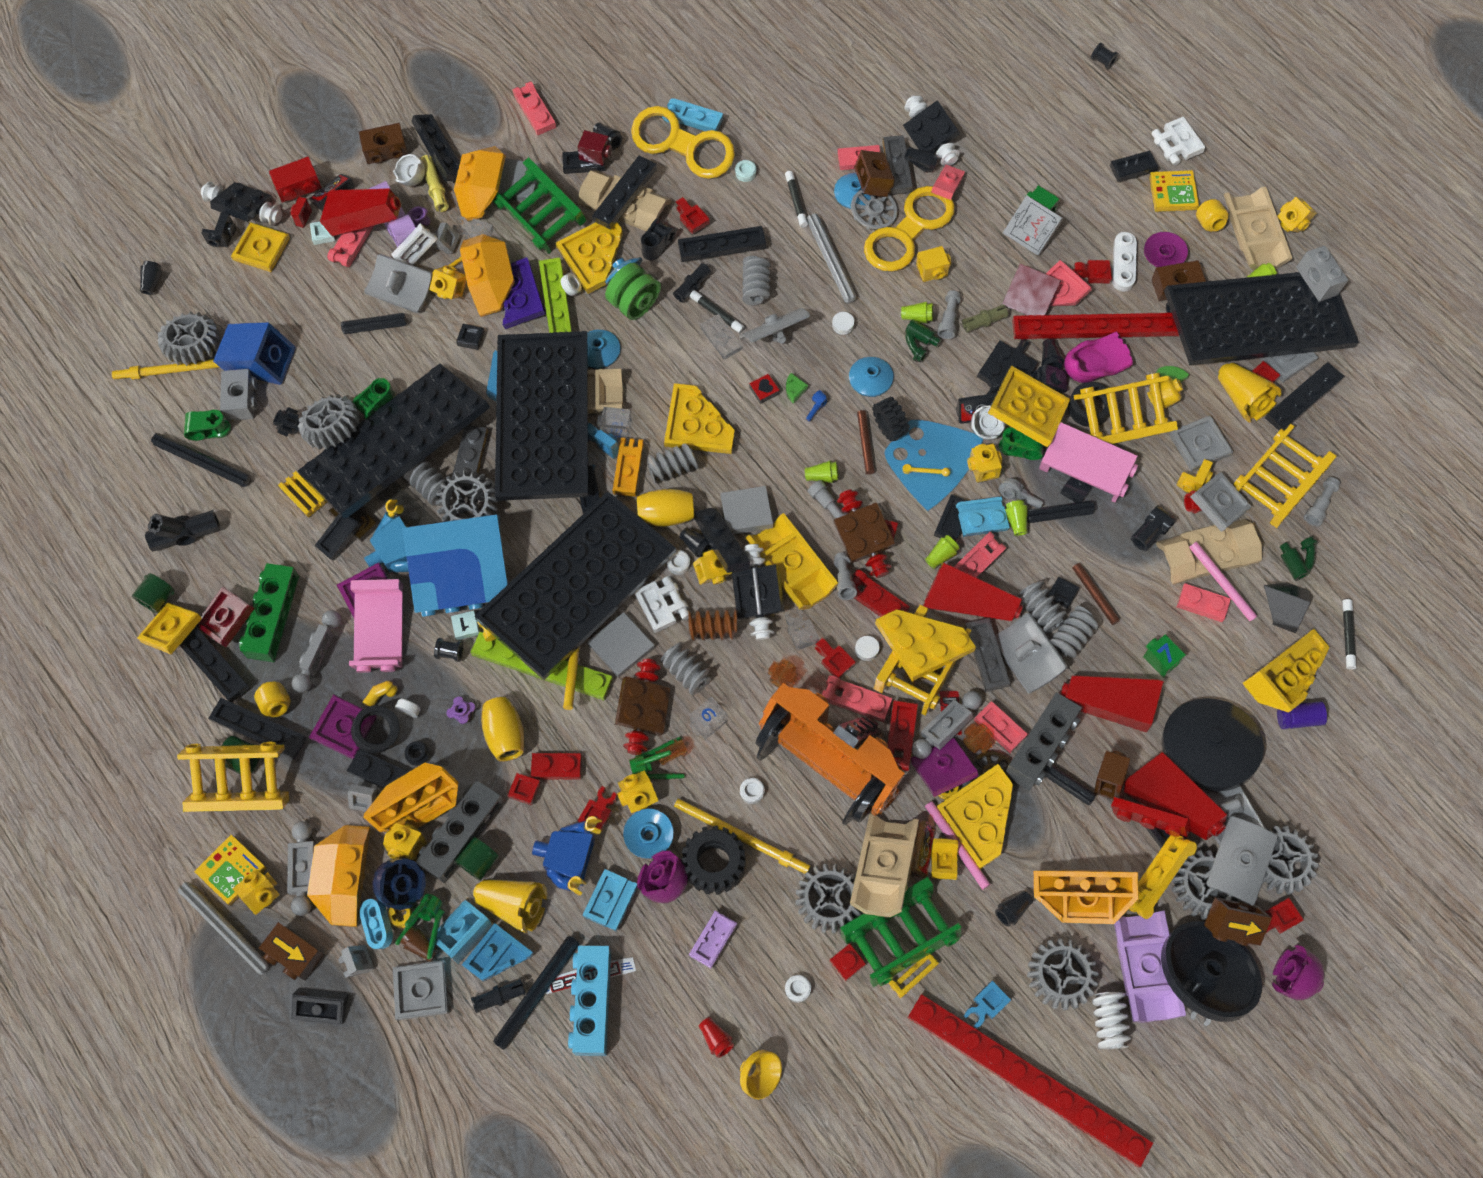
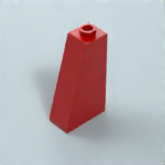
[320,188,401,236]
[922,563,1023,621]
[1060,676,1164,733]
[1124,752,1227,840]

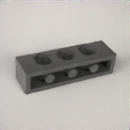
[1005,692,1082,791]
[416,780,504,884]

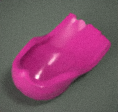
[1064,332,1133,383]

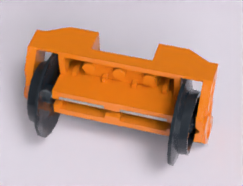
[755,683,905,825]

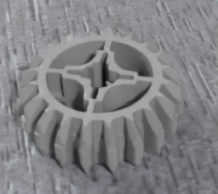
[158,311,220,366]
[298,394,360,449]
[436,470,498,522]
[1262,826,1319,895]
[1171,850,1240,920]
[795,864,861,934]
[1027,938,1099,1011]

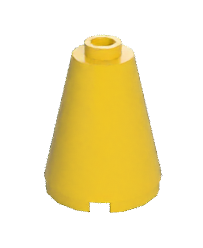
[1218,363,1281,422]
[473,879,547,933]

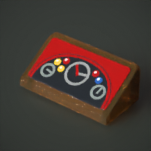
[910,820,935,878]

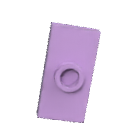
[689,910,737,969]

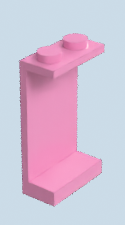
[1039,423,1138,503]
[349,579,403,673]

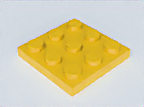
[988,366,1070,447]

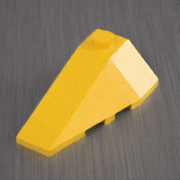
[1242,629,1330,712]

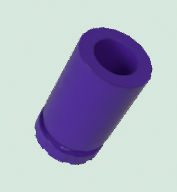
[1277,701,1327,730]

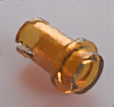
[655,739,688,766]

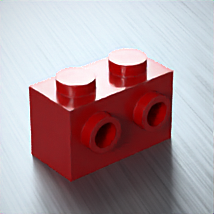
[268,156,322,203]

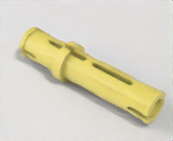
[420,155,449,212]

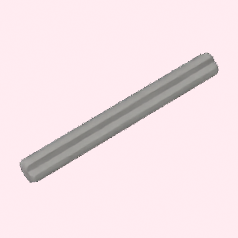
[807,213,856,304]
[178,882,270,975]

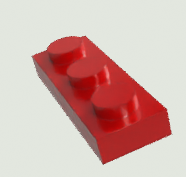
[1111,797,1191,837]

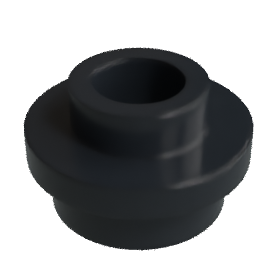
[404,741,430,766]

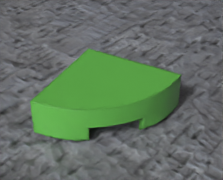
[1156,366,1189,382]
[786,373,808,404]

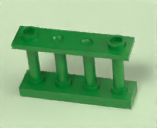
[493,157,587,254]
[840,877,961,988]

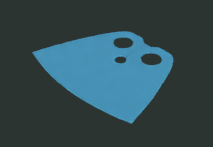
[885,420,983,511]

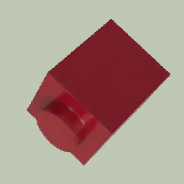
[577,130,612,166]

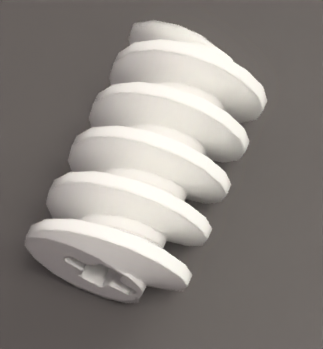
[1092,992,1131,1049]

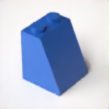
[213,322,296,385]

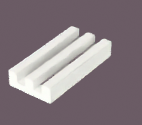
[392,223,438,265]

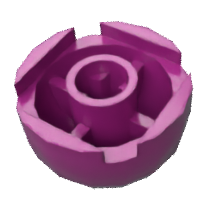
[637,851,688,903]
[1272,945,1325,1000]

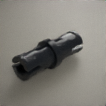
[673,263,711,302]
[471,978,526,1013]

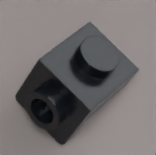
[201,213,236,247]
[1031,364,1067,394]

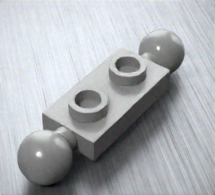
[292,610,341,693]
[912,691,982,759]
[287,821,316,916]

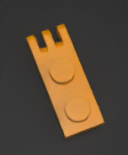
[612,437,644,497]

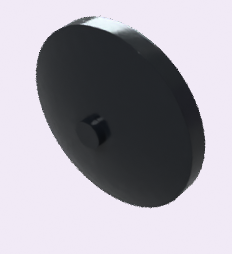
[1161,698,1264,792]
[1161,921,1262,1022]

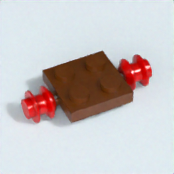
[833,489,895,578]
[615,659,671,755]

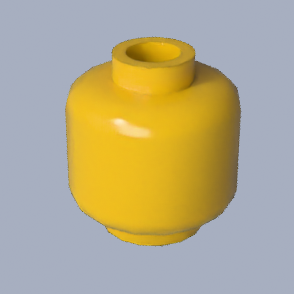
[1196,199,1229,232]
[1147,375,1184,409]
[254,681,291,717]

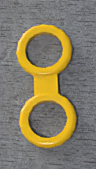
[631,106,735,179]
[864,186,955,272]

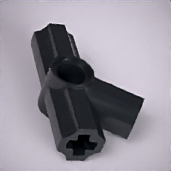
[144,510,220,552]

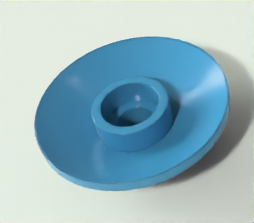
[834,173,876,209]
[605,258,643,285]
[587,329,620,369]
[849,357,893,397]
[623,809,674,859]

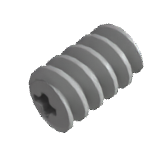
[742,256,770,306]
[647,443,698,484]
[404,459,449,506]
[1017,580,1066,634]
[1050,606,1099,658]
[660,642,711,695]

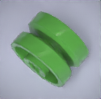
[605,262,661,320]

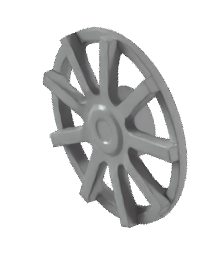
[850,190,897,230]

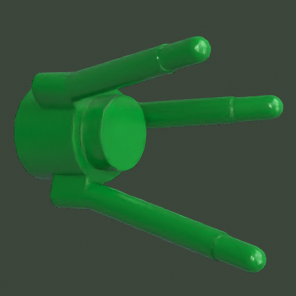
[629,737,685,779]
[395,894,445,959]

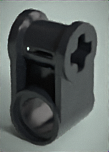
[641,218,677,261]

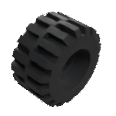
[682,826,746,895]

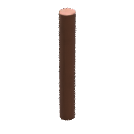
[857,410,875,475]
[1072,563,1120,625]

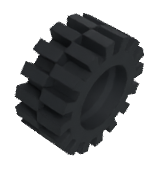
[872,397,910,441]

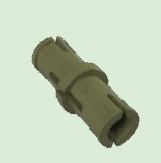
[962,304,1008,333]

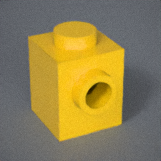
[916,246,951,282]

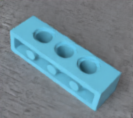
[568,946,611,1056]

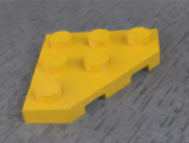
[556,222,623,294]
[664,383,735,454]
[875,610,976,681]
[937,764,1013,870]

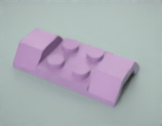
[1114,911,1186,1023]

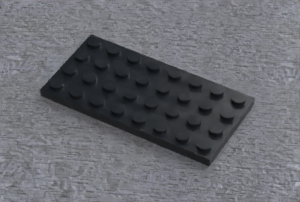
[1164,272,1359,366]
[495,331,589,501]
[298,363,490,519]
[474,491,676,680]

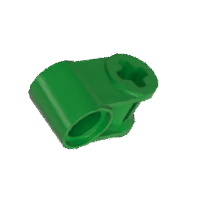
[352,378,395,420]
[184,409,231,441]
[999,427,1044,460]

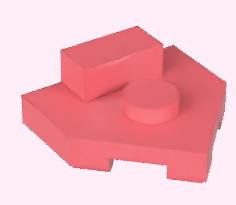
[1046,260,1092,306]

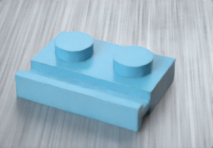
[956,497,1010,537]
[583,869,638,932]

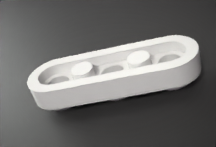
[1112,232,1137,292]

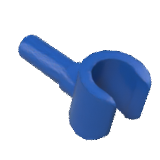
[806,390,827,422]

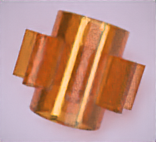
[768,659,798,688]
[963,723,993,754]

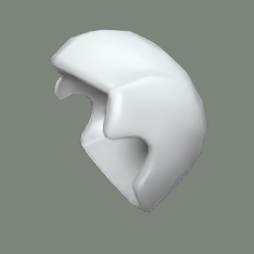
[393,154,425,187]
[971,405,1005,440]

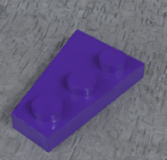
[503,257,546,329]

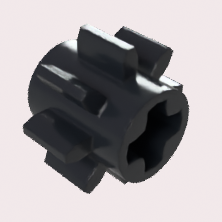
[273,407,300,437]

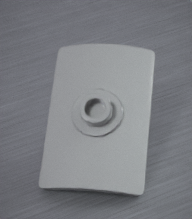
[364,254,433,313]
[739,308,810,344]
[995,613,1068,693]
[1201,786,1267,846]
[1207,816,1278,905]

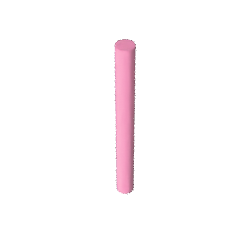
[1189,541,1257,622]
[925,801,991,890]

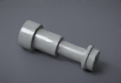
[937,290,961,339]
[1304,477,1340,526]
[807,480,848,518]
[834,552,857,600]

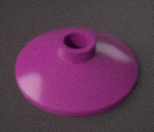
[1144,232,1188,267]

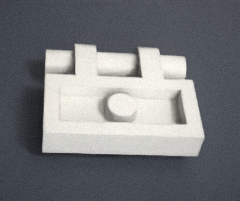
[1151,117,1205,166]
[634,576,689,633]

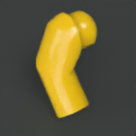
[362,681,398,707]

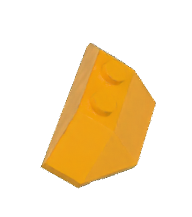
[454,146,506,221]
[460,234,515,317]
[363,763,459,832]
[307,825,370,927]
[1033,870,1139,924]

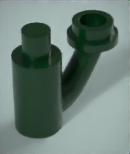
[905,319,941,363]
[1279,537,1319,581]

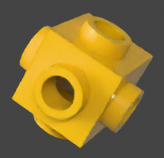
[1277,197,1317,233]
[429,265,466,299]
[967,444,1002,483]
[693,550,733,585]
[617,770,659,813]
[383,822,427,862]
[232,868,280,915]

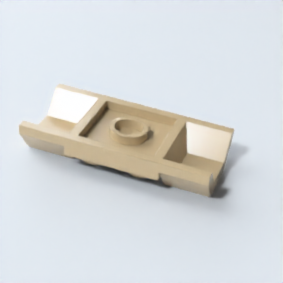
[577,170,672,231]
[1224,187,1292,271]
[588,369,623,414]
[1156,519,1262,585]
[850,814,919,917]

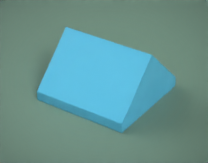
[430,900,493,964]

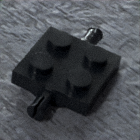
[977,339,1038,394]

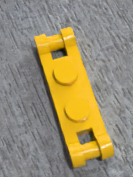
[1129,835,1197,919]

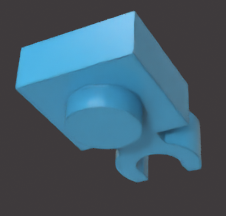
[588,423,619,459]
[964,981,1011,1029]

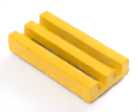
[278,471,326,518]
[888,954,939,999]

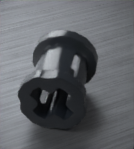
[1091,42,1119,70]
[434,638,464,662]

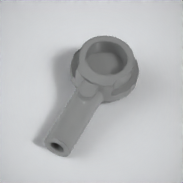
[999,478,1043,508]

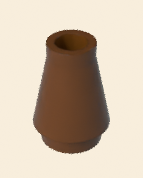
[400,926,440,962]

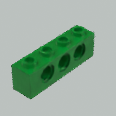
[239,563,300,663]

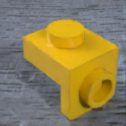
[1176,459,1213,493]
[931,838,958,880]

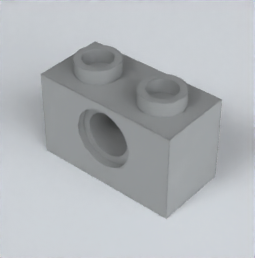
[1296,246,1348,302]
[220,369,258,421]

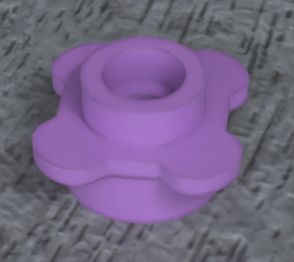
[407,206,431,228]
[446,697,475,724]

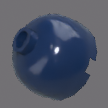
[373,858,426,910]

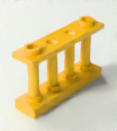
[1073,373,1178,444]
[1233,424,1337,528]
[874,605,971,716]
[177,742,289,812]

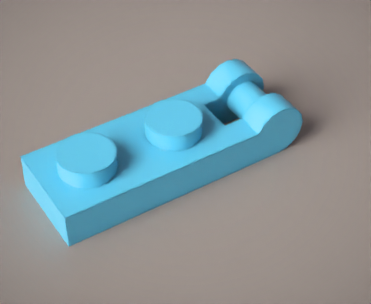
[662,98,723,131]

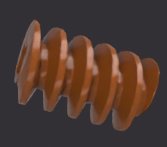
[689,610,737,641]

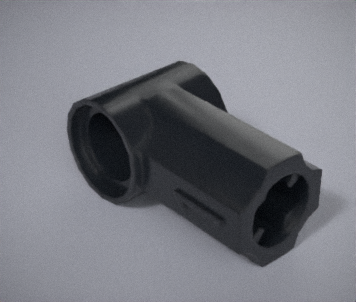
[1131,505,1177,551]

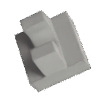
[432,223,460,254]
[348,782,378,812]
[338,945,374,978]

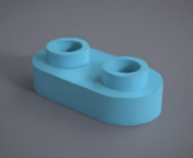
[360,899,393,949]

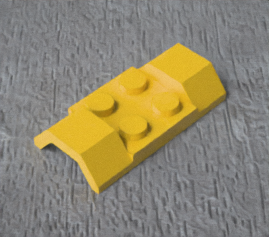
[746,513,838,610]

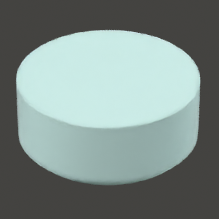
[735,160,756,182]

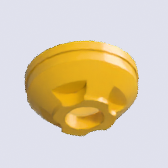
[740,1050,782,1100]

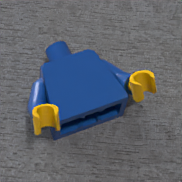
[532,816,602,896]

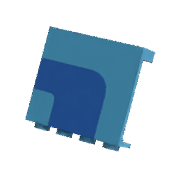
[402,514,508,617]

